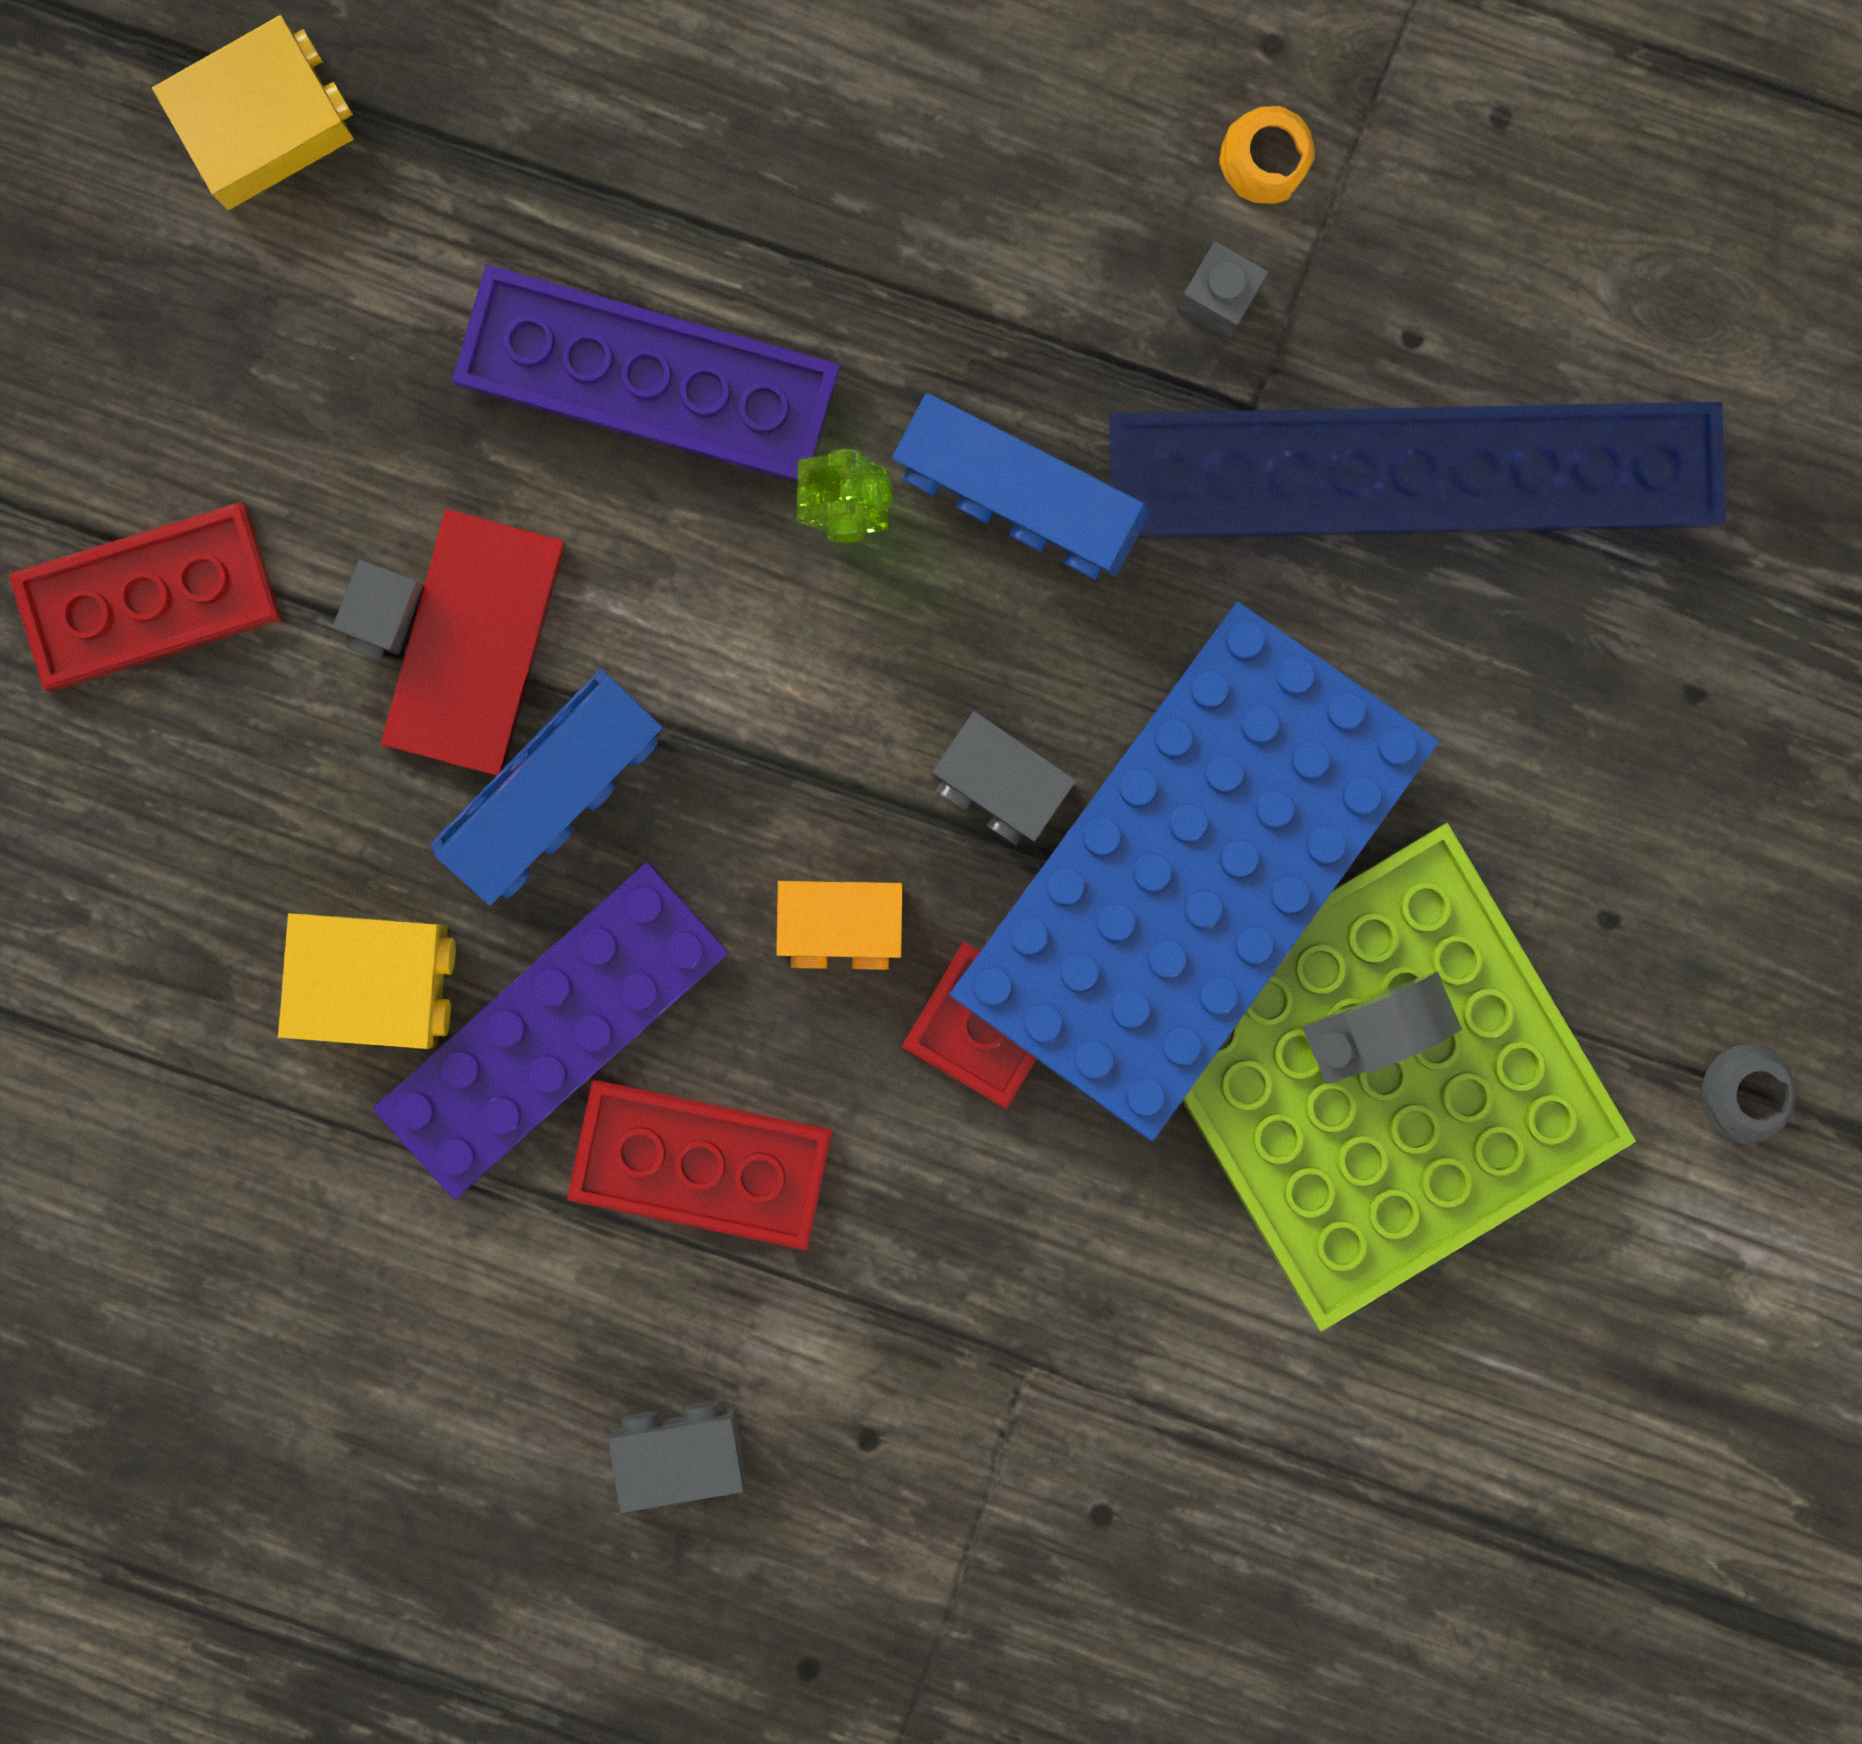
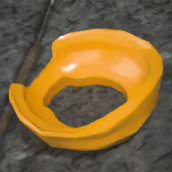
[1219,106,1315,204]

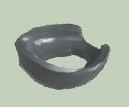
[1701,1043,1796,1145]

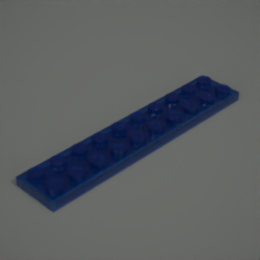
[1108,402,1726,539]

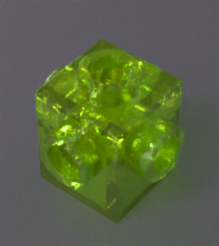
[797,449,893,543]

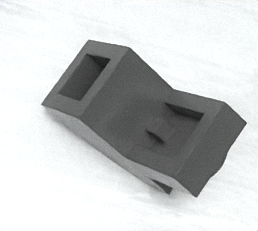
[1302,971,1462,1084]

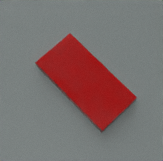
[8,502,282,692]
[381,509,566,776]
[567,1079,833,1251]

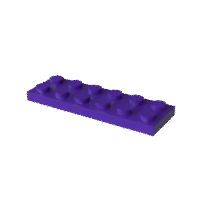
[452,264,840,486]
[372,862,730,1200]

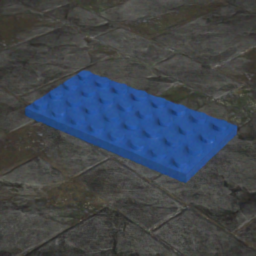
[949,601,1440,1143]

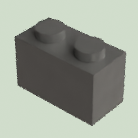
[932,711,1076,846]
[608,1401,747,1513]

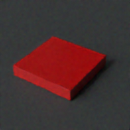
[901,941,1036,1109]

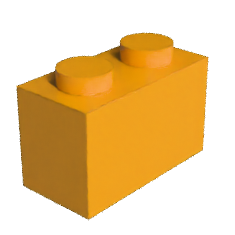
[777,881,903,970]

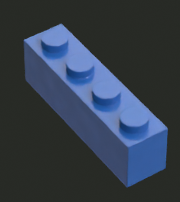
[892,392,1150,580]
[431,668,663,906]

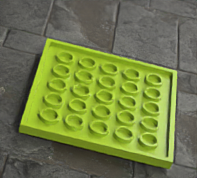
[1182,823,1636,1332]

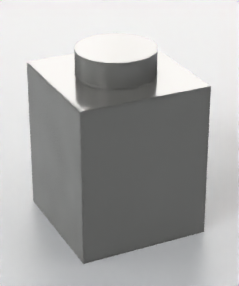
[1177,241,1268,341]
[332,559,424,661]

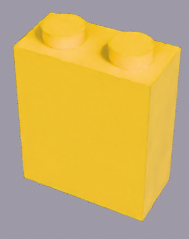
[152,15,354,211]
[278,913,456,1049]

